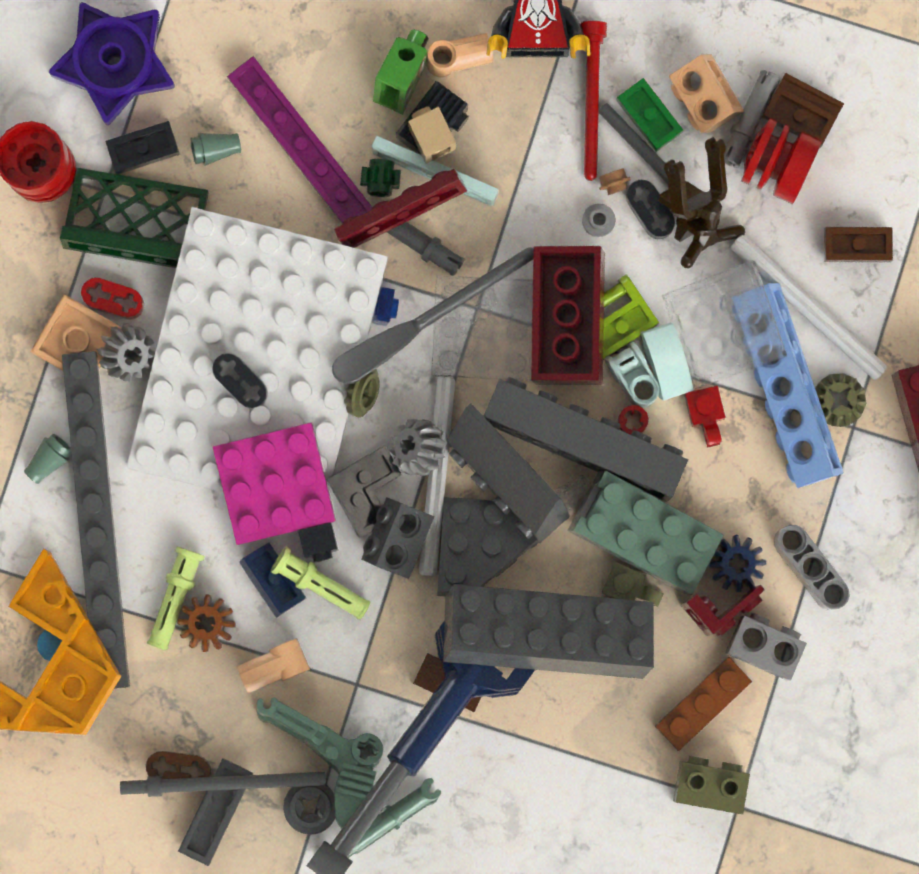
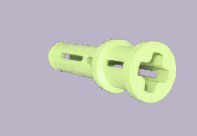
[147,546,205,650]
[271,546,370,620]

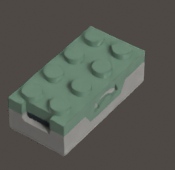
[567,470,724,595]

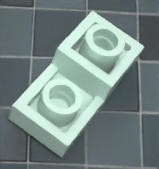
[641,322,694,401]

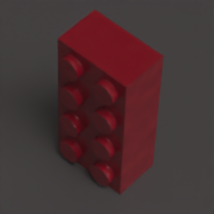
[531,246,605,385]

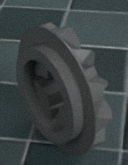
[283,785,336,835]

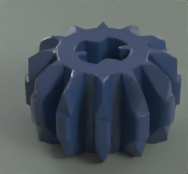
[708,535,766,593]

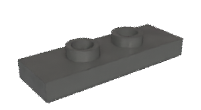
[178,758,253,866]

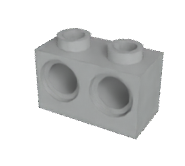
[725,612,807,681]

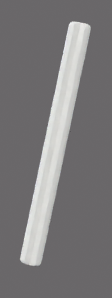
[731,235,887,380]
[419,377,455,576]

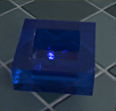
[373,287,399,326]

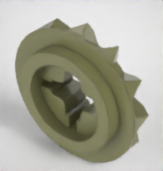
[344,369,380,418]
[815,373,867,427]

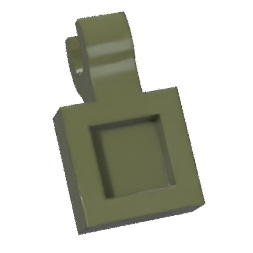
[601,562,664,607]

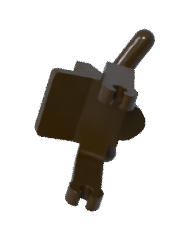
[658,137,745,269]

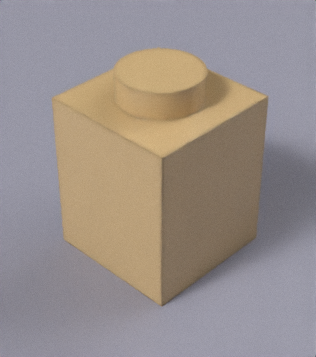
[408,107,456,164]

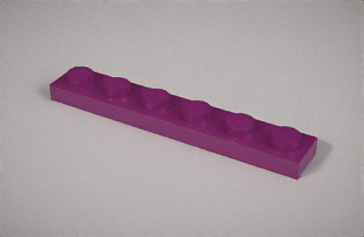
[227,56,372,223]

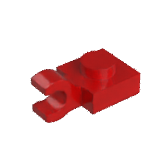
[684,386,726,448]

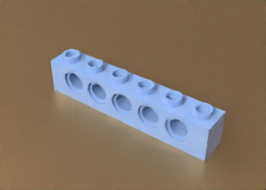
[733,283,844,488]

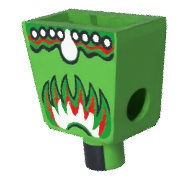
[373,29,429,115]

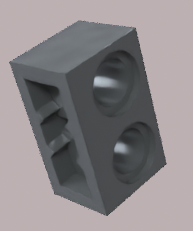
[361,497,435,579]

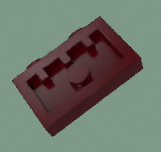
[680,585,765,636]

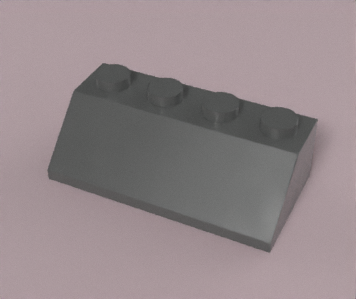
[447,403,570,543]

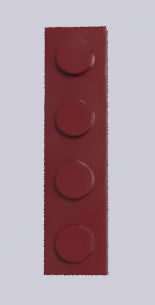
[334,169,467,248]

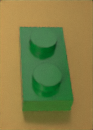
[616,78,683,152]

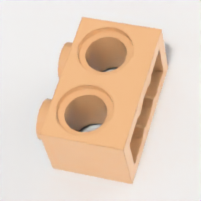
[669,54,744,133]

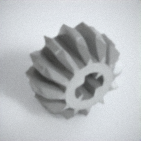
[96,323,155,382]
[389,419,447,476]

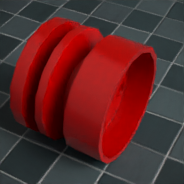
[741,117,822,204]
[0,121,77,203]

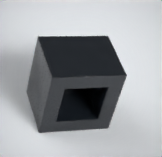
[298,523,339,563]

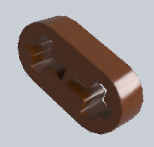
[146,751,211,779]

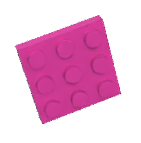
[213,422,336,545]

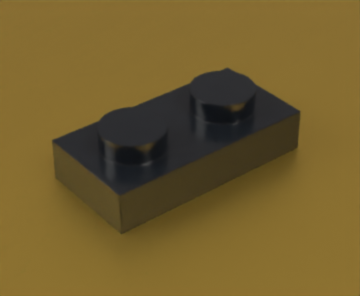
[105,121,180,174]

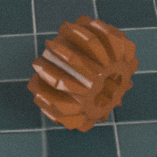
[177,594,236,652]

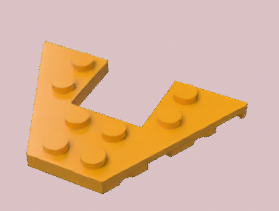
[0,549,121,735]

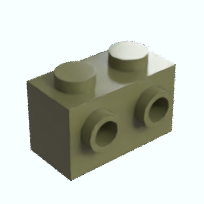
[673,756,750,815]

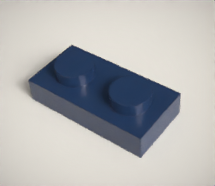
[239,542,306,618]

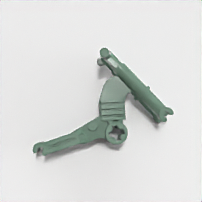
[257,697,441,858]

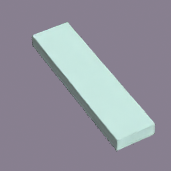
[372,135,499,206]

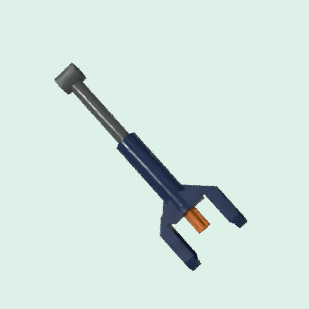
[306,586,535,874]

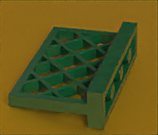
[60,168,209,268]

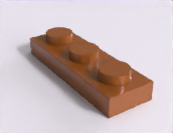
[655,657,752,751]

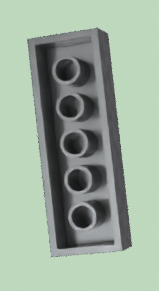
[484,377,689,502]
[443,584,654,679]

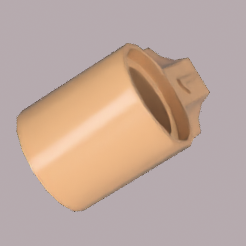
[426,33,494,77]
[237,638,310,693]

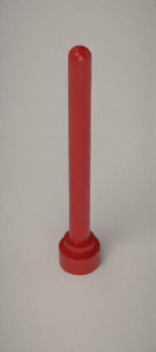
[581,21,607,181]

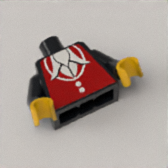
[486,0,590,59]

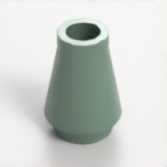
[191,133,241,166]
[24,434,71,484]

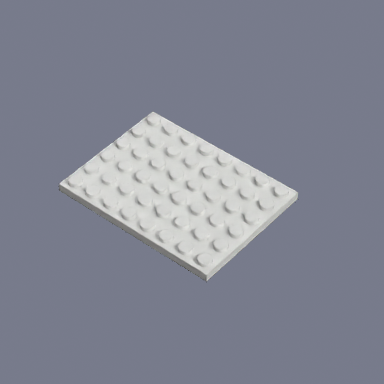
[127,207,388,493]

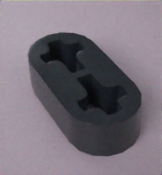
[626,180,675,239]
[212,353,268,408]

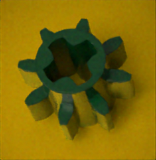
[360,159,401,197]

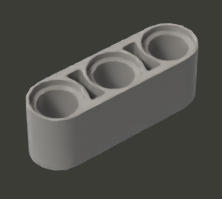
[774,525,850,610]

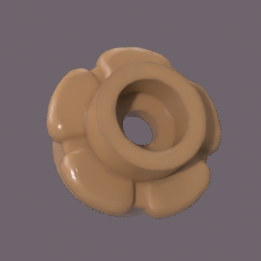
[599,168,631,195]

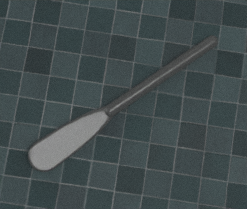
[332,247,534,384]

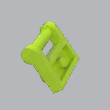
[603,274,659,360]

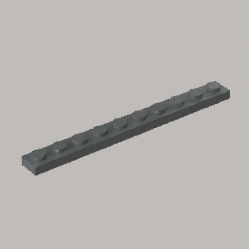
[62,351,130,689]

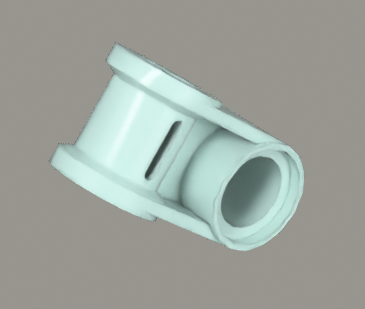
[604,341,659,408]

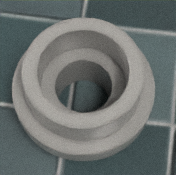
[582,204,616,237]

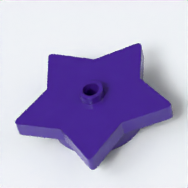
[49,2,175,125]

